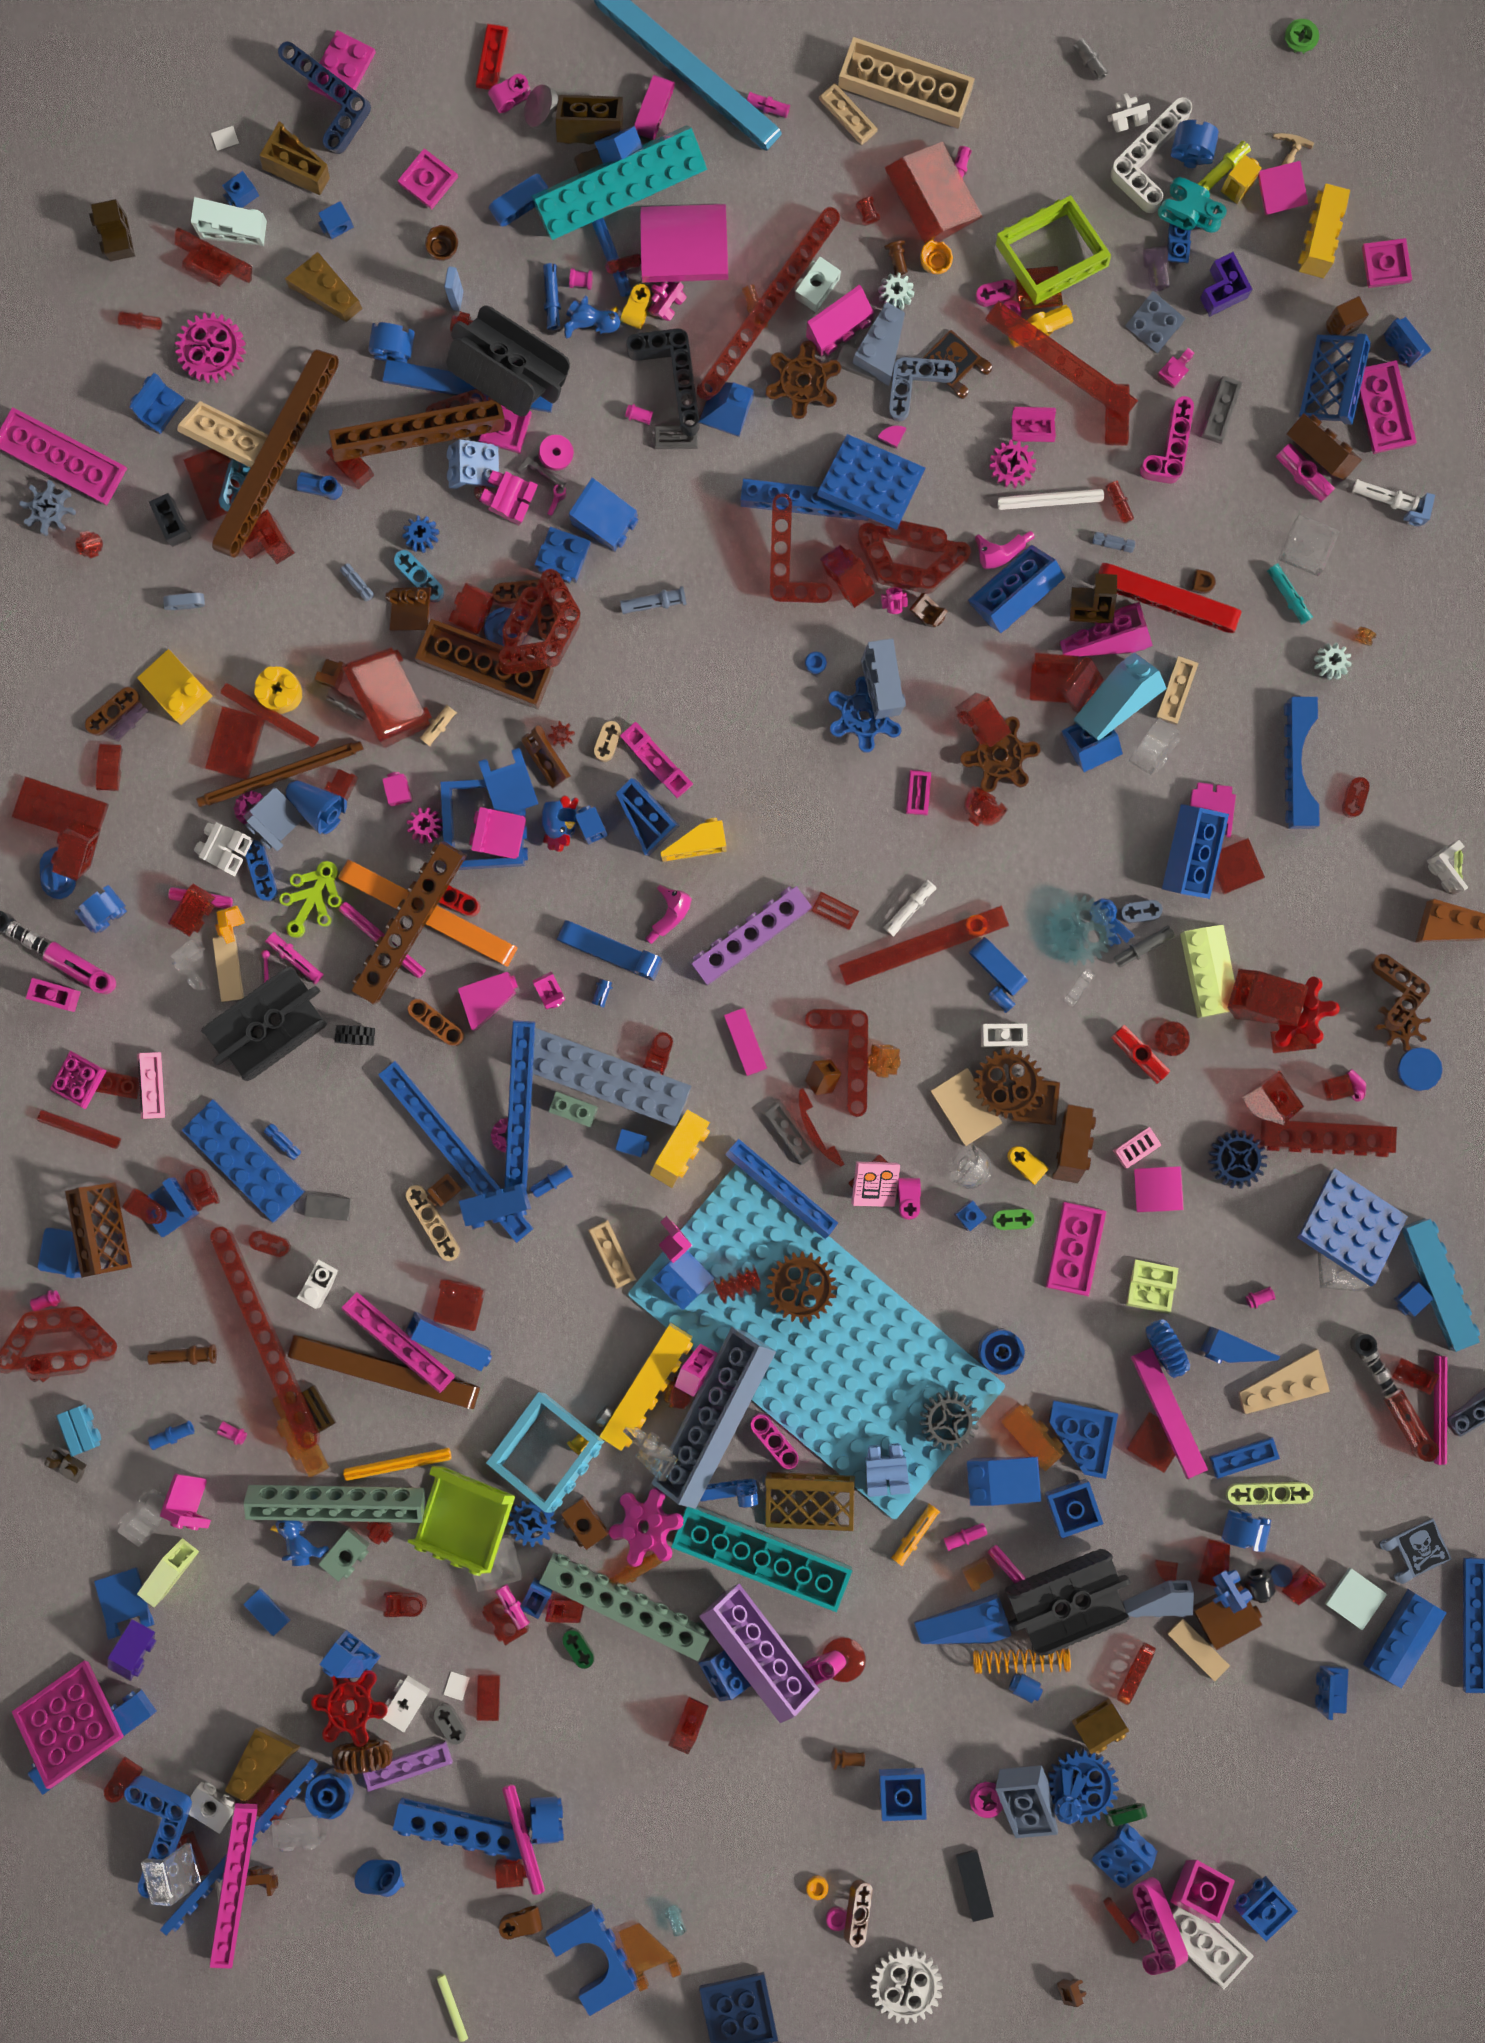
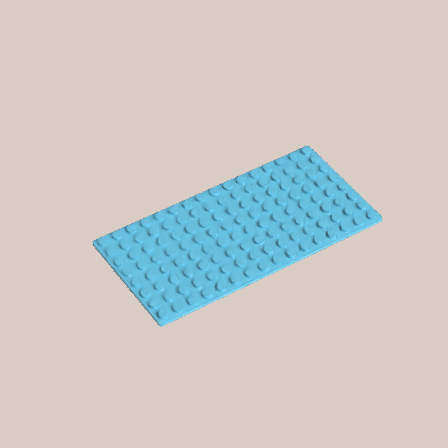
[629,1165,1005,1519]

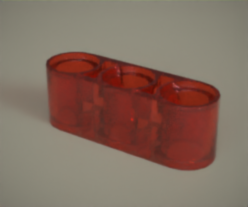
[1105,383,1130,446]

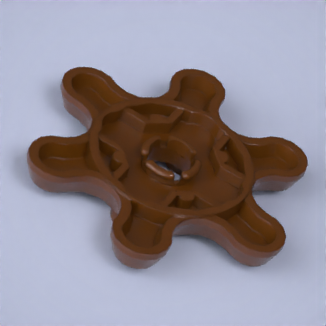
[766,341,841,419]
[960,716,1040,792]

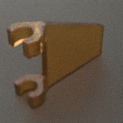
[619,1923,682,1991]

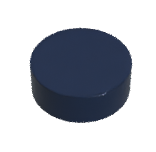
[1269,1564,1293,1587]

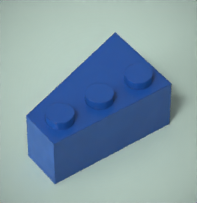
[616,778,680,856]
[459,1183,531,1229]
[319,1630,381,1678]

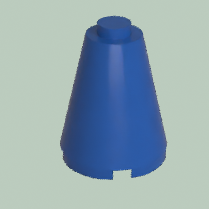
[286,780,347,834]

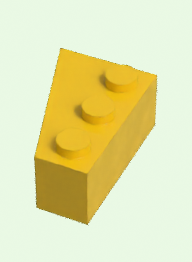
[650,1109,710,1188]

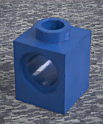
[318,201,354,239]
[616,1129,650,1157]
[954,1200,987,1231]
[1394,1281,1434,1317]

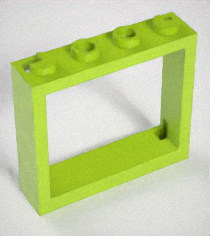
[996,195,1111,305]

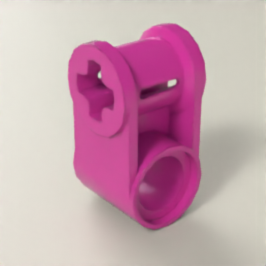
[488,74,531,113]
[897,1178,921,1220]
[802,1651,846,1685]

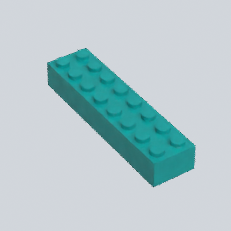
[531,125,708,240]
[671,1506,853,1613]

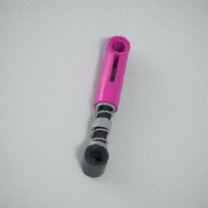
[0,911,116,994]

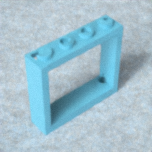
[486,1392,604,1513]

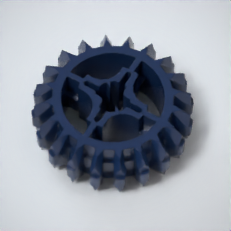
[1207,1130,1267,1189]

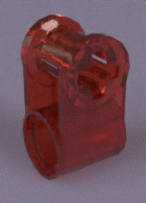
[643,1032,674,1075]
[185,1168,220,1211]
[122,1188,167,1224]
[383,1591,427,1617]
[104,1756,144,1803]

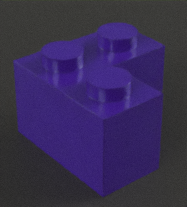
[1200,252,1253,317]
[108,1619,157,1681]

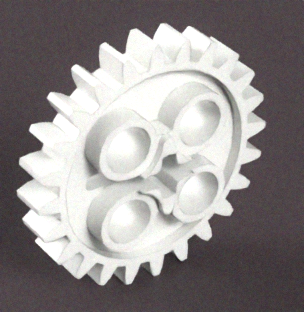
[870,1947,943,2024]

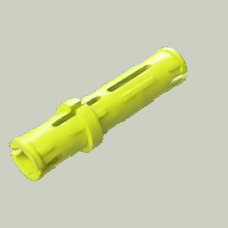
[1198,140,1251,191]

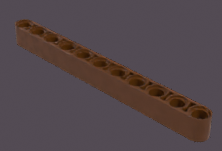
[212,349,339,558]

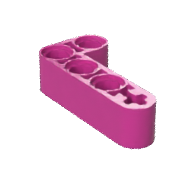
[1140,396,1194,484]
[1133,1877,1188,1975]

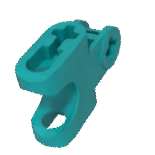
[1158,177,1227,233]

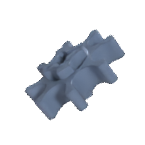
[19,480,76,536]

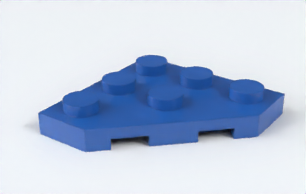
[1049,1400,1118,1479]

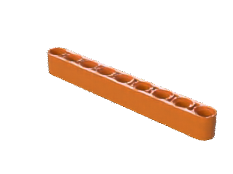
[338,859,518,967]

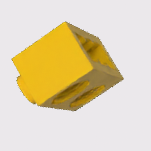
[1221,155,1262,204]

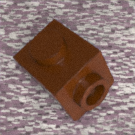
[909,593,948,628]
[427,1173,462,1207]
[245,1866,278,1896]

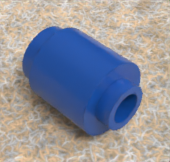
[1008,1673,1043,1703]

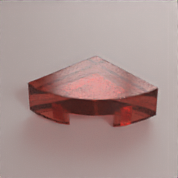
[1155,1559,1178,1581]

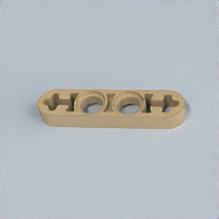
[406,1185,460,1261]

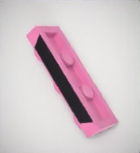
[137,1052,165,1119]

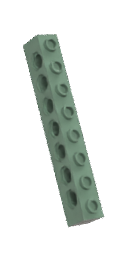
[243,1485,425,1523]
[539,1553,711,1661]

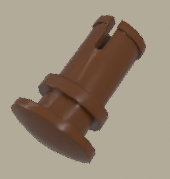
[884,241,908,276]
[831,1747,865,1770]

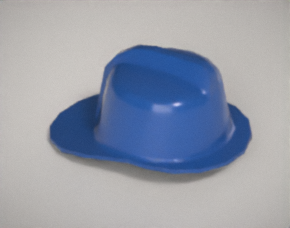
[40,847,76,899]
[354,1859,405,1897]

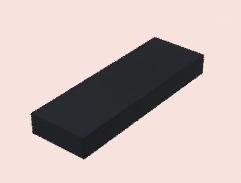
[956,1849,994,1922]

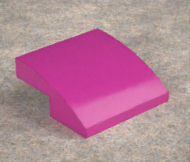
[1134,1166,1184,1212]

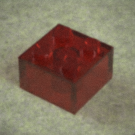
[51,820,101,881]

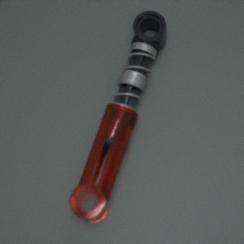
[1350,1333,1439,1462]

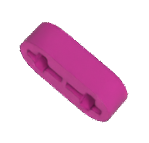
[976,279,1016,307]

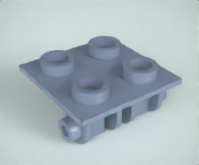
[1125,291,1186,353]

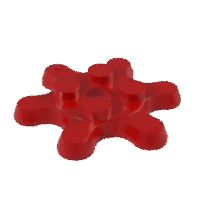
[1257,976,1340,1047]
[311,1670,388,1747]

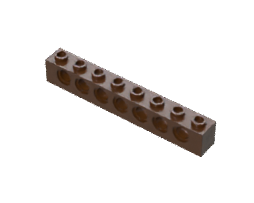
[328,400,505,462]
[351,842,467,1005]

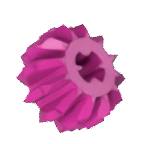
[407,807,443,844]

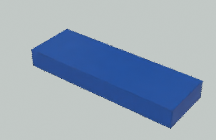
[1209,1437,1280,1479]

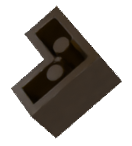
[89,199,135,262]
[1069,573,1117,623]

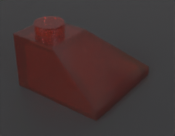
[1242,1071,1304,1125]

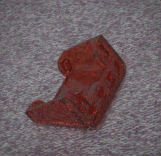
[342,647,432,748]

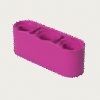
[635,75,675,140]
[751,1413,799,1469]

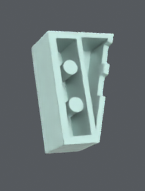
[191,197,267,246]

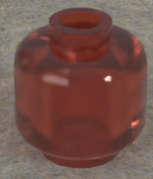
[664,1377,693,1409]

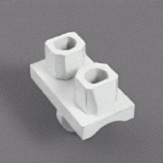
[1107,93,1150,133]

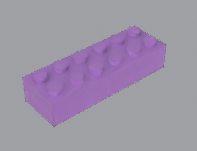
[699,1584,820,1723]

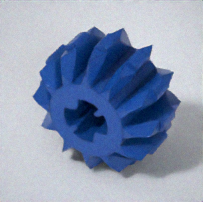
[402,515,439,553]

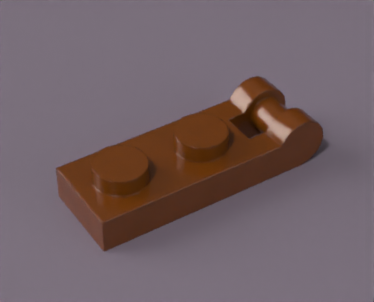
[521,726,571,789]

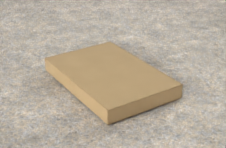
[930,1068,1002,1146]

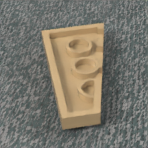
[1238,1349,1330,1414]

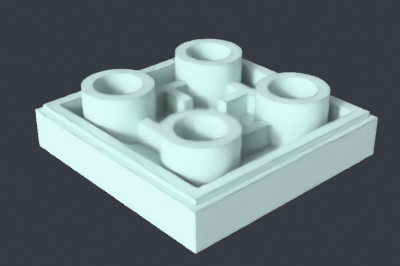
[1325,1567,1387,1630]

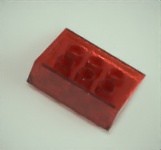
[884,142,983,245]

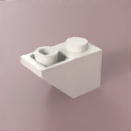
[297,1260,338,1309]

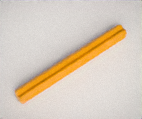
[343,1448,452,1481]

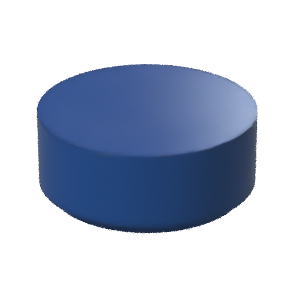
[805,651,827,674]

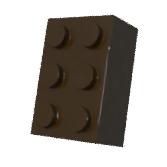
[555,95,624,145]

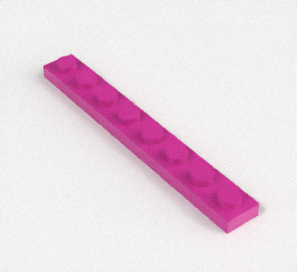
[209,1803,257,1969]

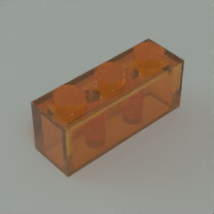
[999,1402,1065,1471]

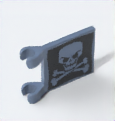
[1379,1518,1451,1584]

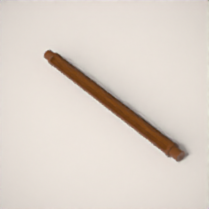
[196,741,364,807]

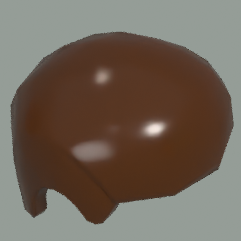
[425,225,458,261]

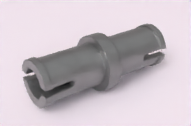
[1073,38,1109,81]

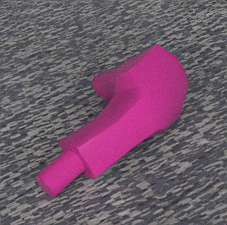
[975,531,1035,569]
[645,885,692,944]

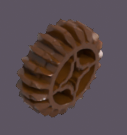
[332,1739,393,1775]

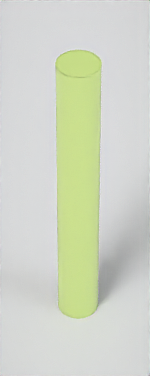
[437,1974,468,2042]

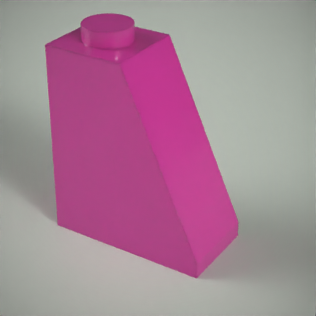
[458,972,518,1031]

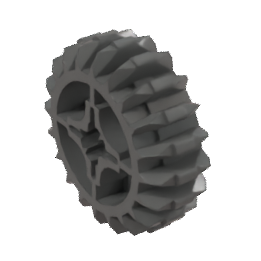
[919,1390,979,1451]

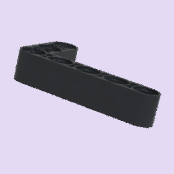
[626,328,699,436]

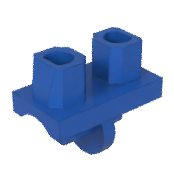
[1213,1570,1253,1613]

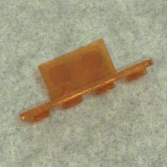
[272,1390,329,1477]

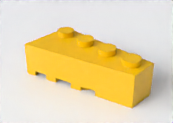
[1298,183,1350,279]

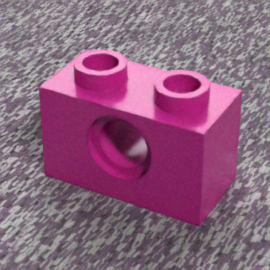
[26,978,81,1012]

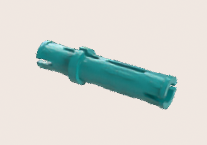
[1267,563,1313,625]

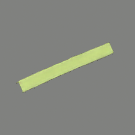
[1454,850,1463,880]

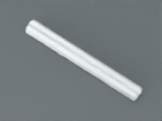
[997,489,1104,510]

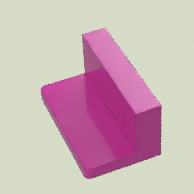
[659,1216,692,1263]

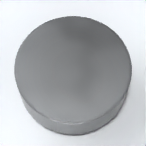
[595,1405,614,1427]

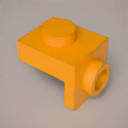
[215,906,245,944]

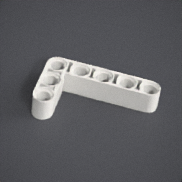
[1110,97,1192,213]

